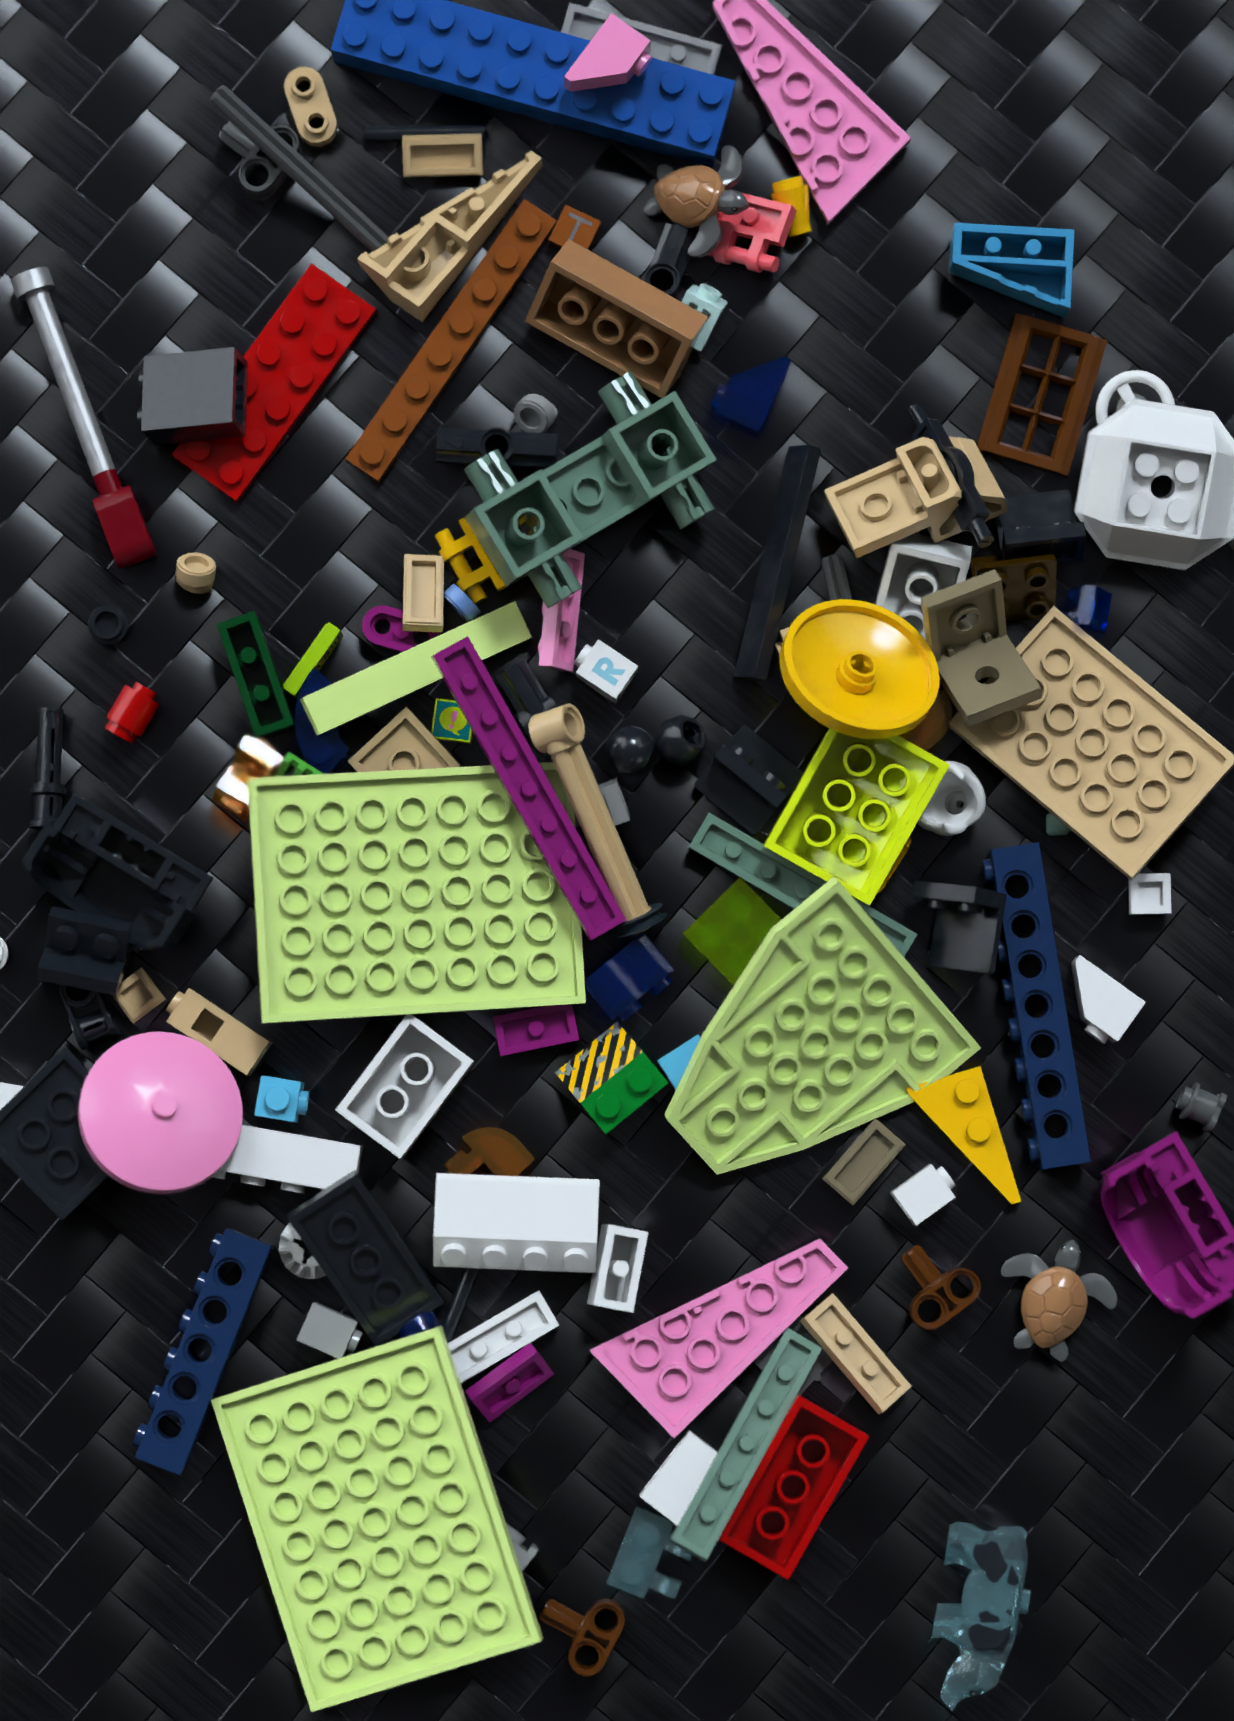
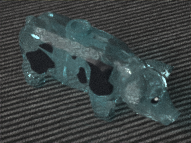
[932,1522,1031,1711]

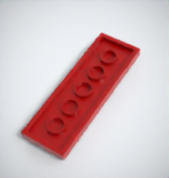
[172,263,377,503]

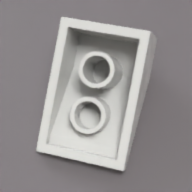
[875,533,972,640]

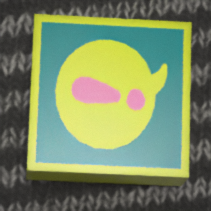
[431,698,472,744]

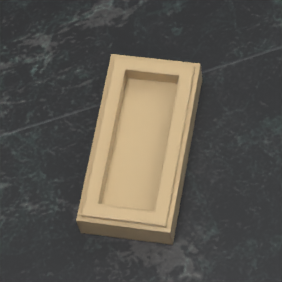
[402,134,483,177]
[402,554,444,632]

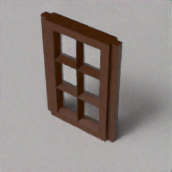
[977,313,1108,477]

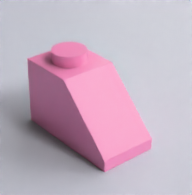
[564,13,652,92]

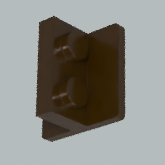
[969,554,1057,622]

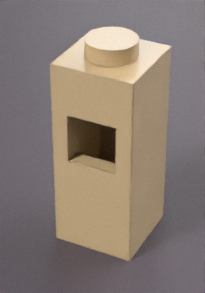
[166,988,272,1076]

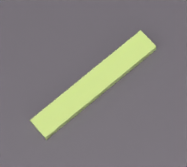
[300,601,532,736]

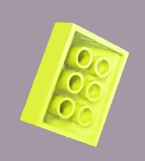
[764,728,950,906]

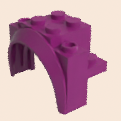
[1101,1132,1234,1319]

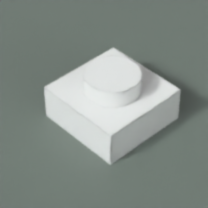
[1128,873,1171,915]

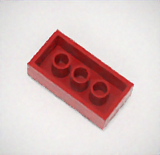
[719,1394,869,1579]

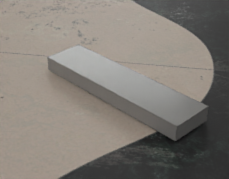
[561,3,722,75]

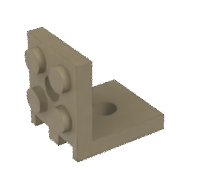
[921,569,1042,727]

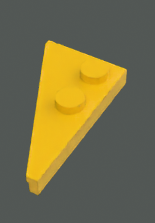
[906,1066,1022,1204]

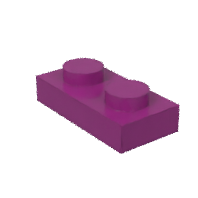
[493,1004,579,1057]
[465,1342,554,1423]

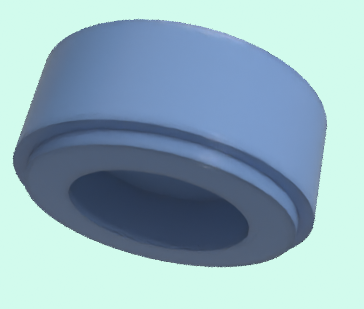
[444,583,481,622]

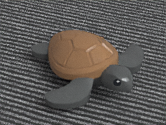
[643,145,749,258]
[1001,1240,1117,1362]

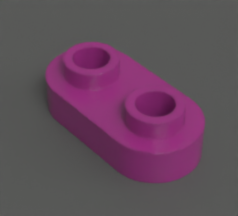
[362,605,441,653]

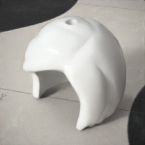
[917,761,986,836]

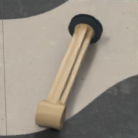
[528,703,667,939]

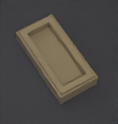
[822,1118,906,1205]

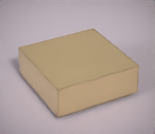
[112,967,167,1024]

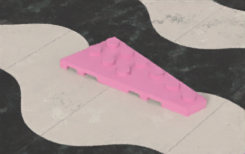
[712,0,911,225]
[589,1239,848,1438]

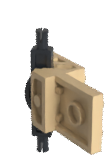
[824,403,1008,558]

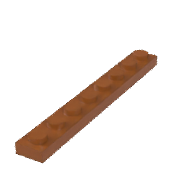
[345,199,557,483]

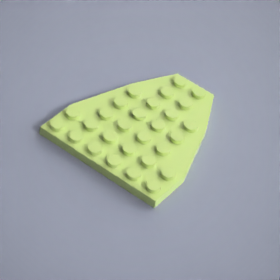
[664,876,981,1175]

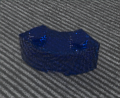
[295,667,352,774]

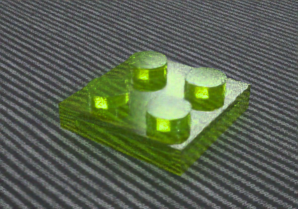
[682,878,782,987]

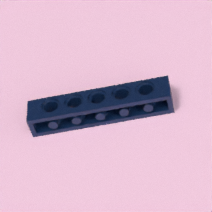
[132,1228,274,1475]

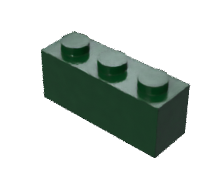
[216,611,297,743]

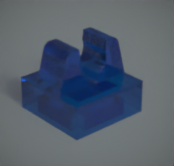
[1064,584,1112,633]

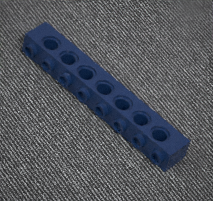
[982,842,1091,1170]

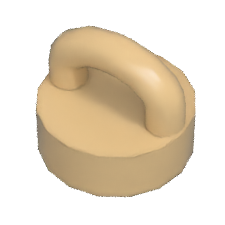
[175,552,216,594]

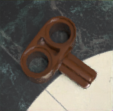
[901,1245,981,1329]
[540,1598,625,1676]

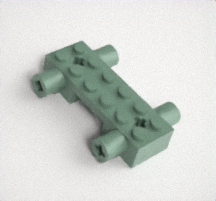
[464,371,717,608]

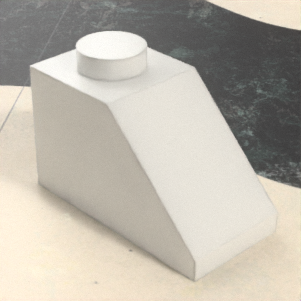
[1071,955,1146,1044]

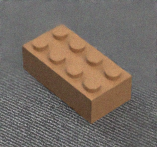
[525,239,708,398]

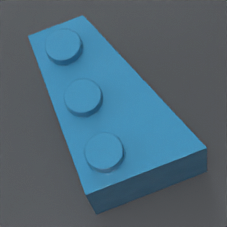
[949,223,1074,318]

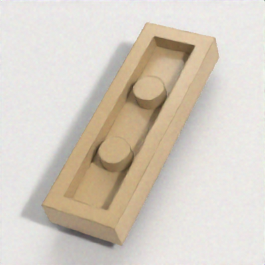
[800,1293,912,1415]

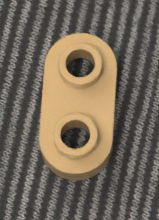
[284,67,337,146]

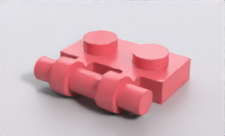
[707,189,797,273]

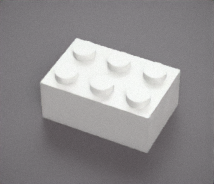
[335,1014,475,1159]

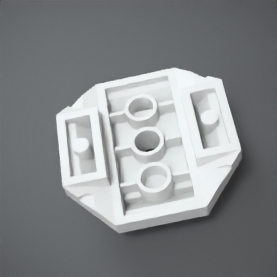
[1074,398,1234,570]

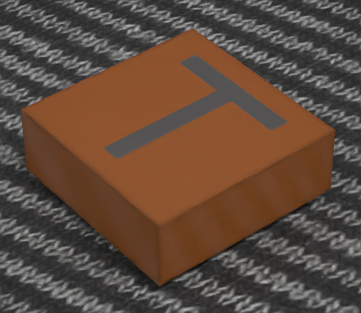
[548,205,601,250]

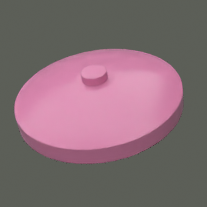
[78,1032,243,1194]

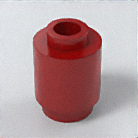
[105,682,160,744]

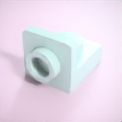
[682,284,728,351]

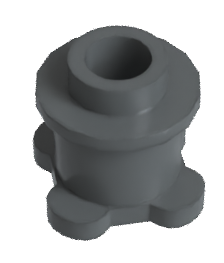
[1175,1082,1227,1132]

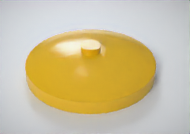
[779,599,940,739]

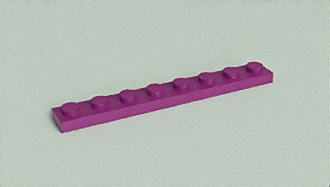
[431,636,626,940]

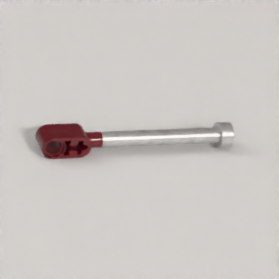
[11,267,157,570]

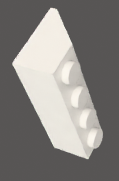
[433,1173,599,1273]

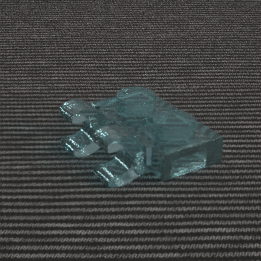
[606,1506,692,1599]

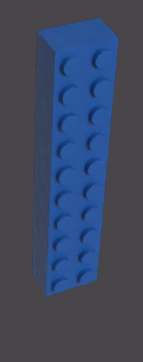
[331,0,736,168]

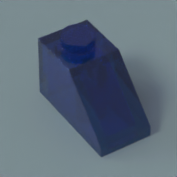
[710,356,791,438]

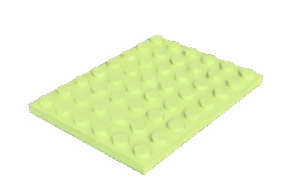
[247,762,586,1023]
[211,1325,543,1712]

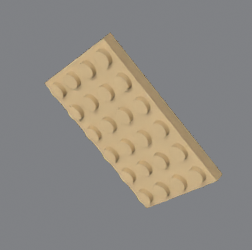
[948,606,1234,881]

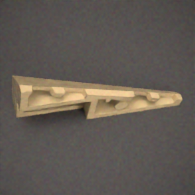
[357,151,543,322]

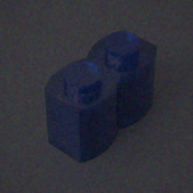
[585,932,674,1022]

